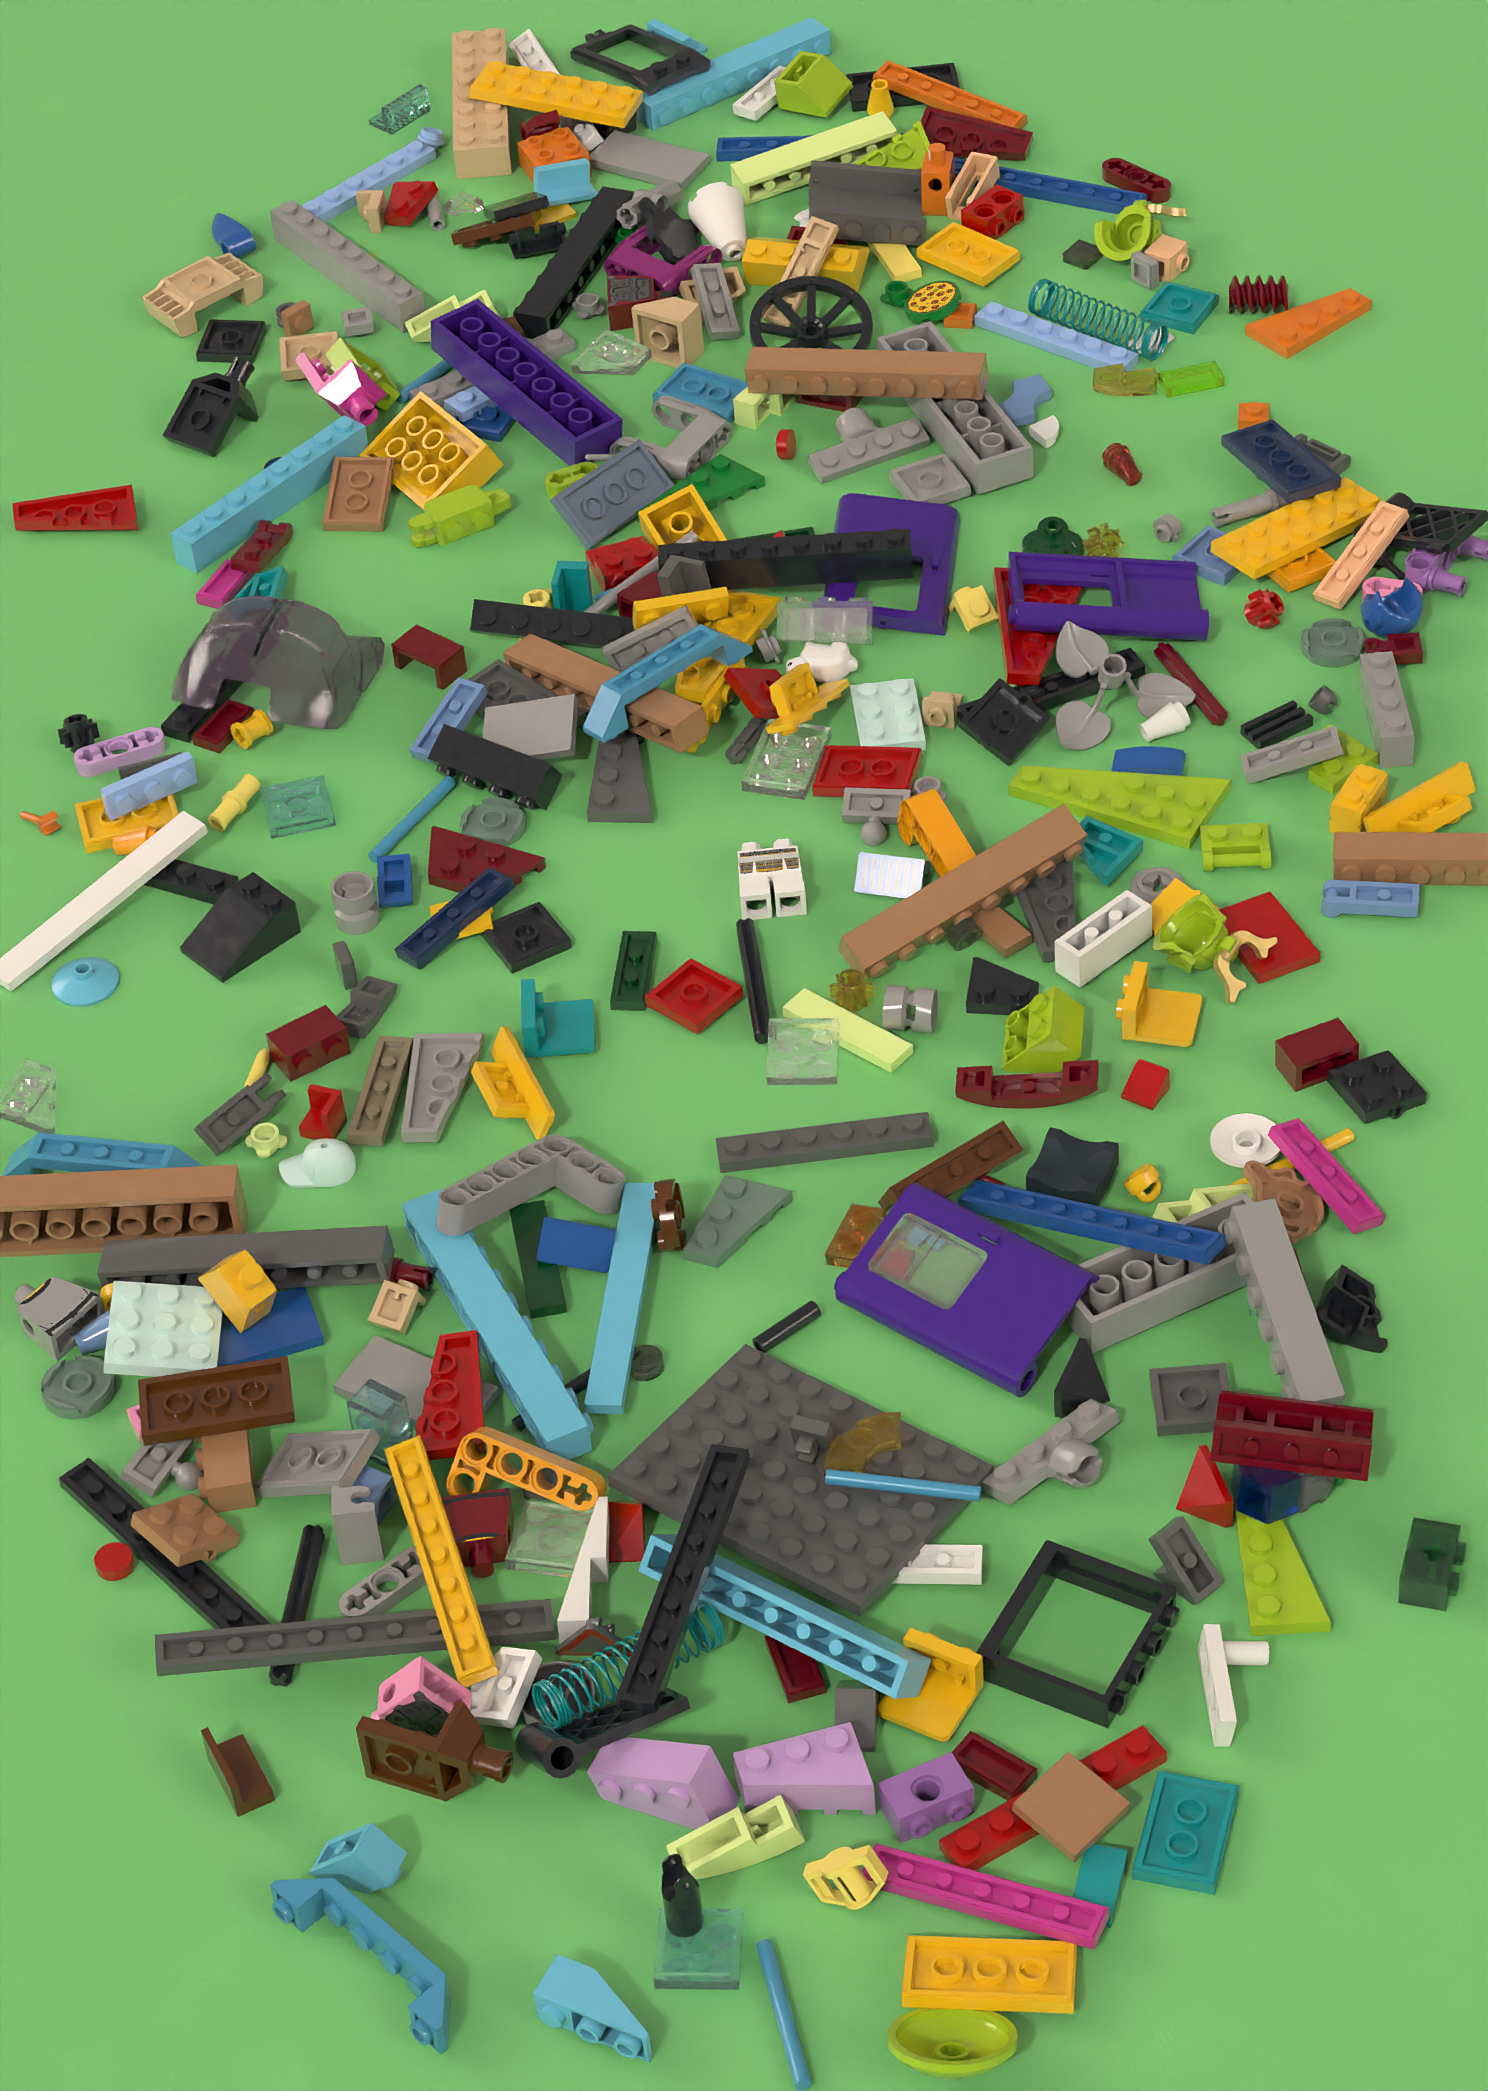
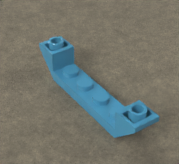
[583,624,753,743]
[2,1132,203,1176]
[270,1878,450,2054]

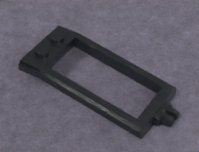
[570,24,711,96]

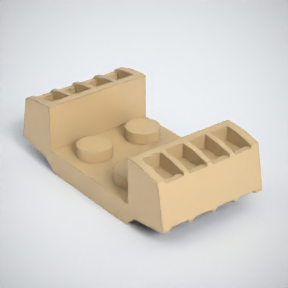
[142,253,263,338]

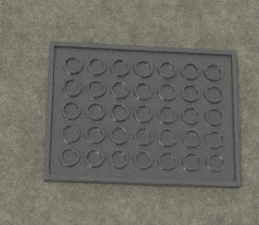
[608,1344,994,1616]

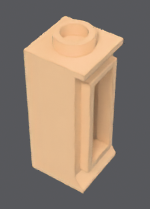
[945,152,1000,221]

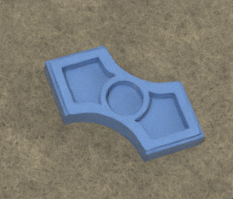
[998,374,1051,427]

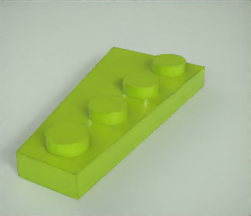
[1234,1500,1331,1636]

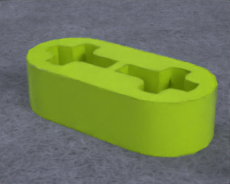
[545,462,599,498]

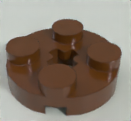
[651,1178,686,1252]

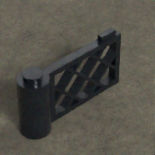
[1354,492,1488,554]
[515,1687,690,1779]

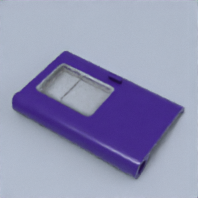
[834,1183,1100,1398]

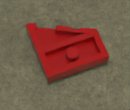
[384,180,439,226]

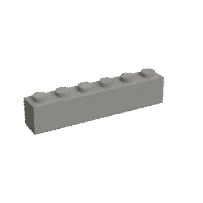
[1224,1198,1345,1405]

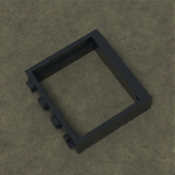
[976,1540,1180,1728]

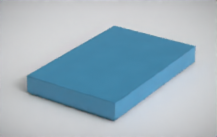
[652,363,747,423]

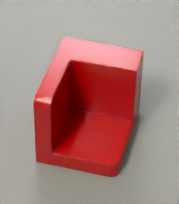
[299,1084,347,1140]

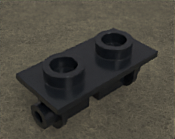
[508,221,566,259]

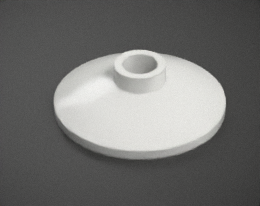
[1210,1113,1281,1168]

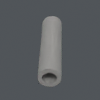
[427,192,445,231]

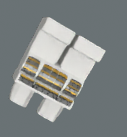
[737,838,807,920]

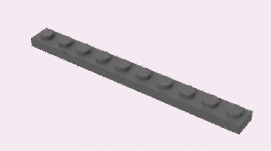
[155,1599,555,1676]

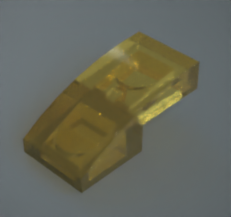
[1093,363,1158,396]

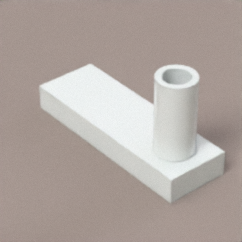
[1197,1624,1269,1747]

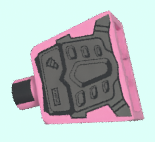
[371,1656,472,1737]

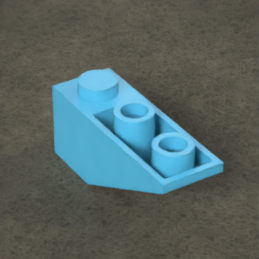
[533,1954,653,2063]

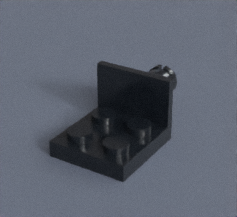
[163,357,259,457]

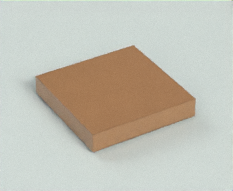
[1012,1752,1130,1862]

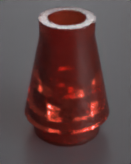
[1102,443,1142,486]

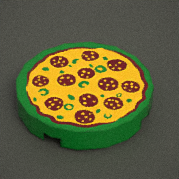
[904,280,962,323]

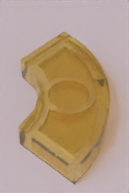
[824,1412,901,1477]

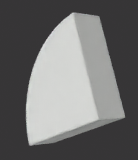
[1029,415,1059,449]

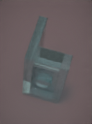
[369,84,430,135]

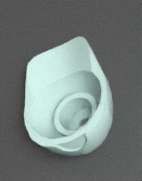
[279,1138,356,1188]

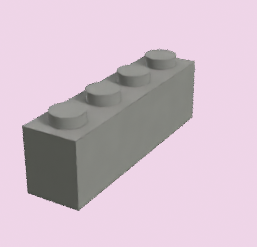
[1359,651,1414,768]

